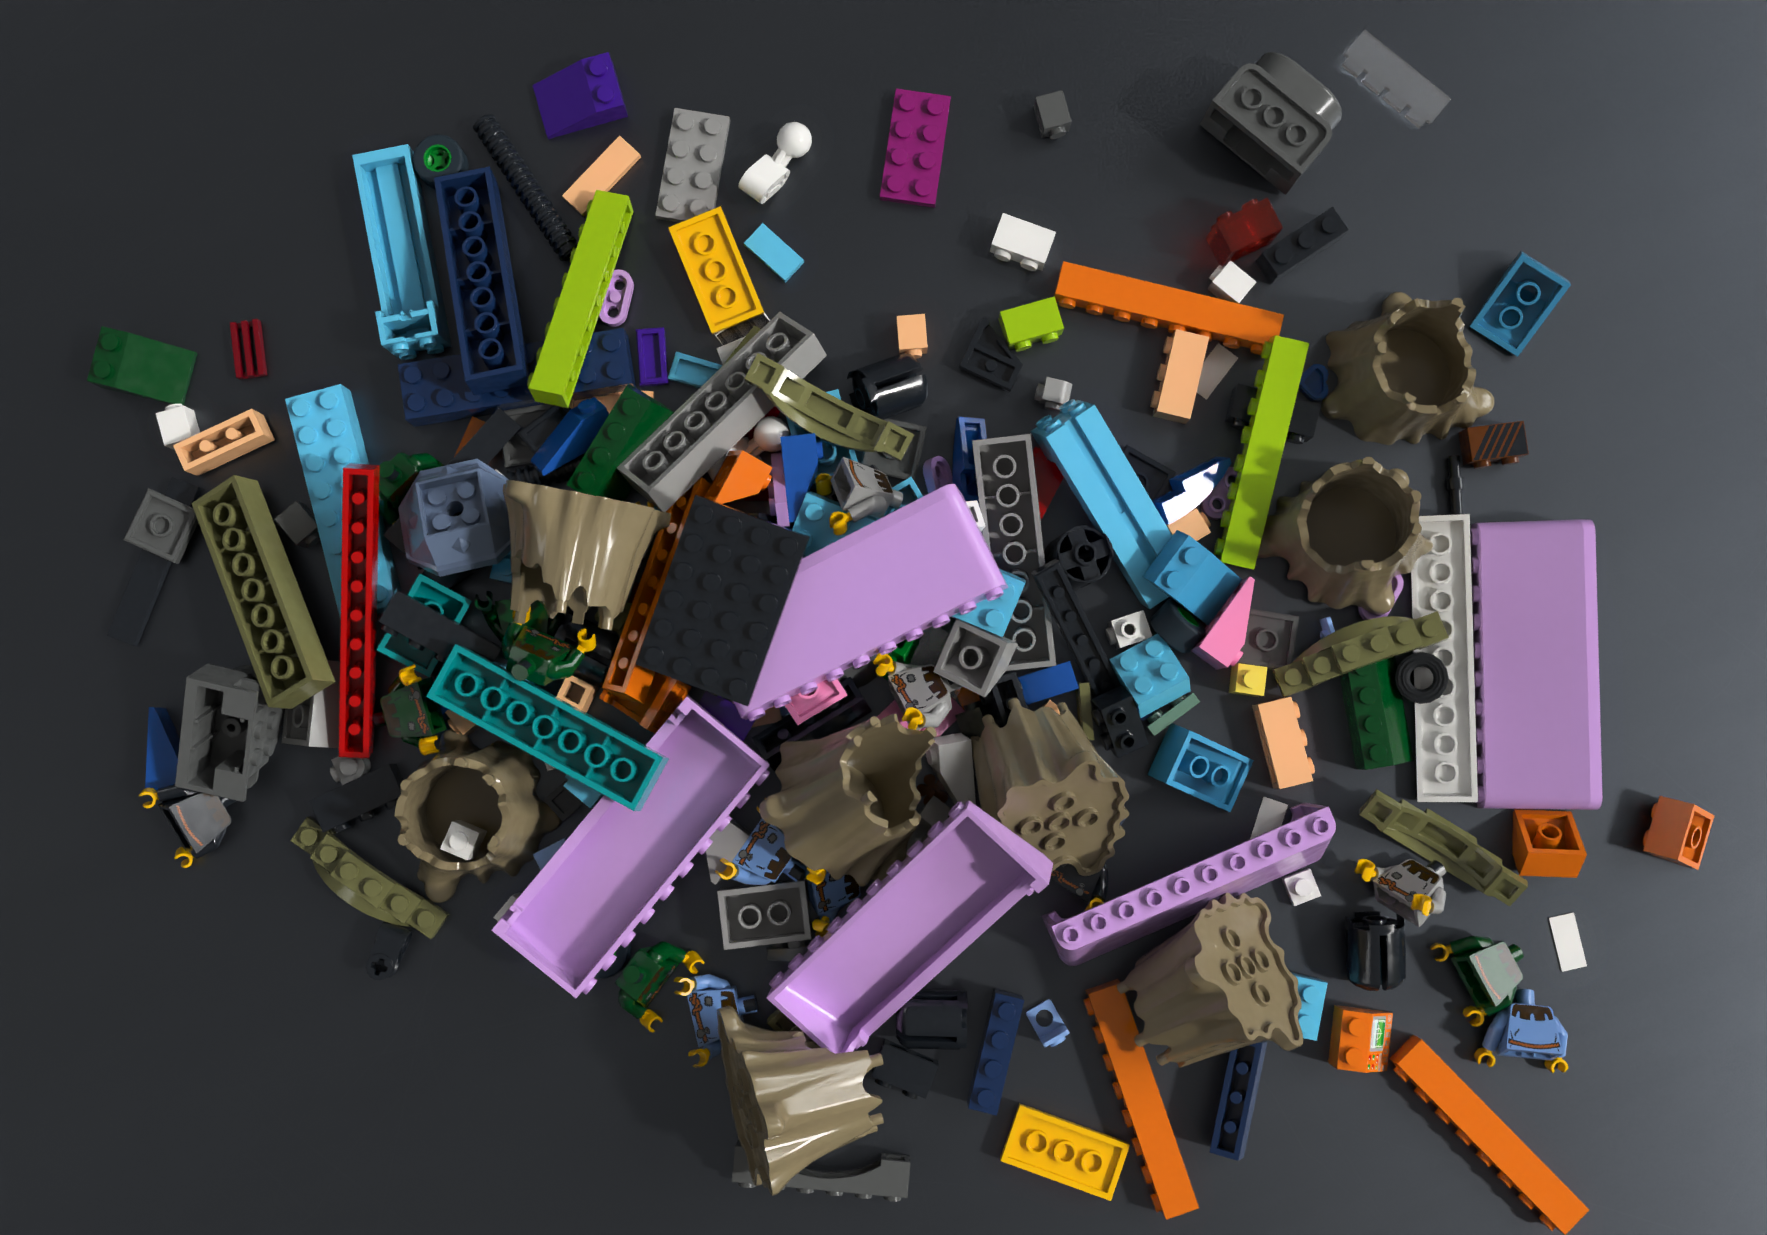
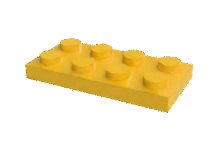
[668,206,764,335]
[1000,1103,1130,1201]

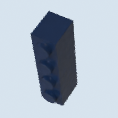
[967,988,1024,1116]
[1209,1041,1267,1161]

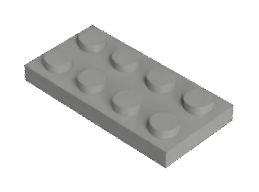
[655,108,730,223]

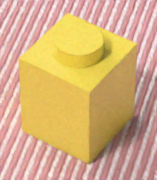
[1228,663,1267,697]

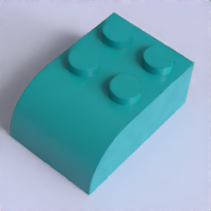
[376,573,472,677]

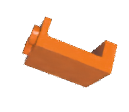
[599,672,691,733]

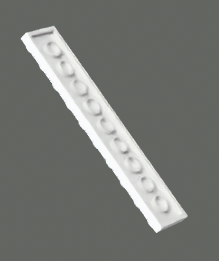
[1411,514,1478,802]

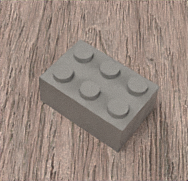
[717,878,813,950]

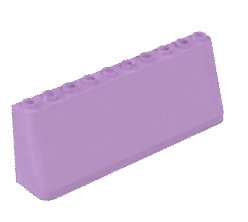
[733,484,1009,721]
[1470,519,1602,810]
[492,695,770,998]
[766,800,1053,1054]
[1042,803,1336,966]

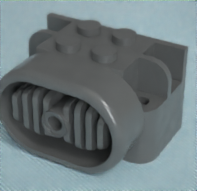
[1200,52,1342,195]
[175,663,285,802]

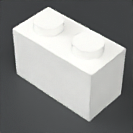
[990,213,1056,271]

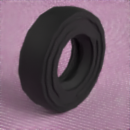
[1395,652,1449,704]

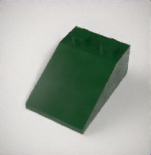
[87,326,197,405]

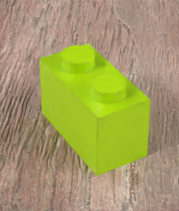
[998,296,1064,352]

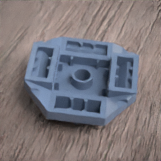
[398,459,511,577]

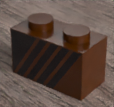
[1458,421,1529,469]

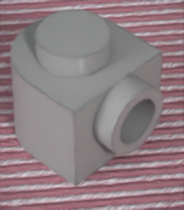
[1034,377,1072,412]
[330,756,371,785]

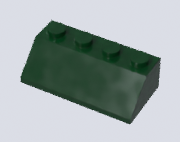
[567,383,674,501]
[1340,656,1414,770]

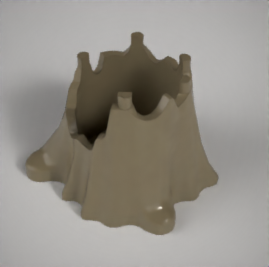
[1321,292,1494,445]
[1257,457,1433,615]
[503,480,671,630]
[970,698,1129,876]
[759,714,937,887]
[395,728,563,903]
[1117,892,1303,1068]
[717,1006,884,1196]

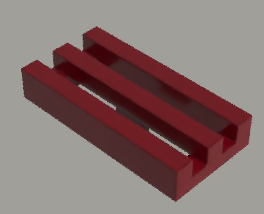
[230,319,267,380]

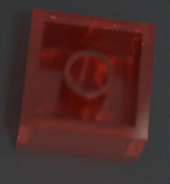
[1206,197,1283,267]

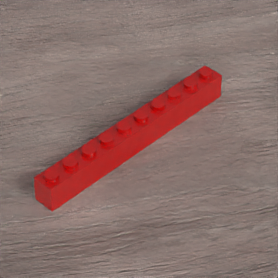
[339,463,380,758]

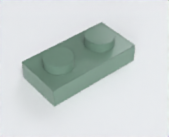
[1143,693,1200,736]

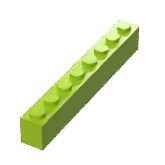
[527,190,634,408]
[1214,335,1309,570]

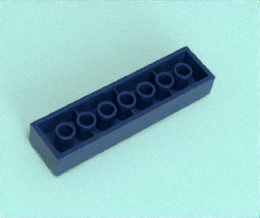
[434,166,530,396]
[398,328,636,427]

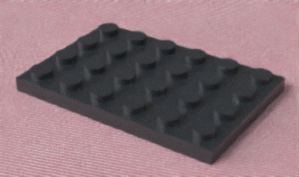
[636,495,810,706]

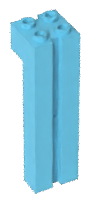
[352,144,452,360]
[1030,399,1172,609]

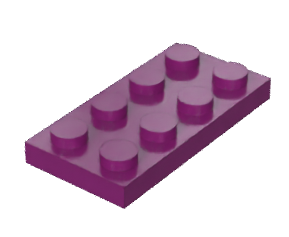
[880,88,951,208]

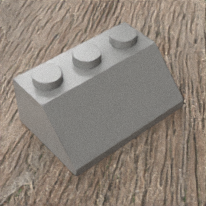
[282,660,340,748]

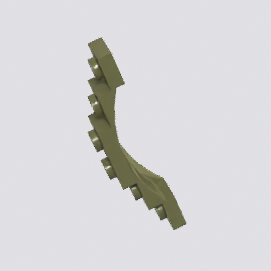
[744,353,914,462]
[1273,611,1449,698]
[1359,789,1528,906]
[290,816,450,939]

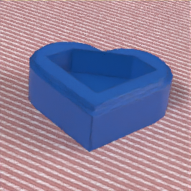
[1298,364,1329,402]

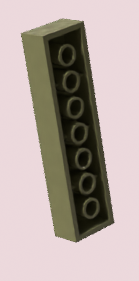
[192,475,336,709]

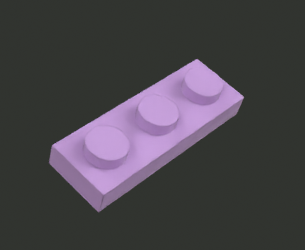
[768,453,790,527]

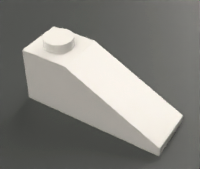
[926,733,976,805]

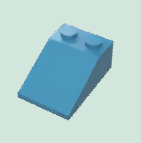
[1470,251,1571,357]
[1142,530,1242,625]
[1147,723,1254,812]

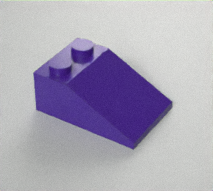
[533,52,628,139]

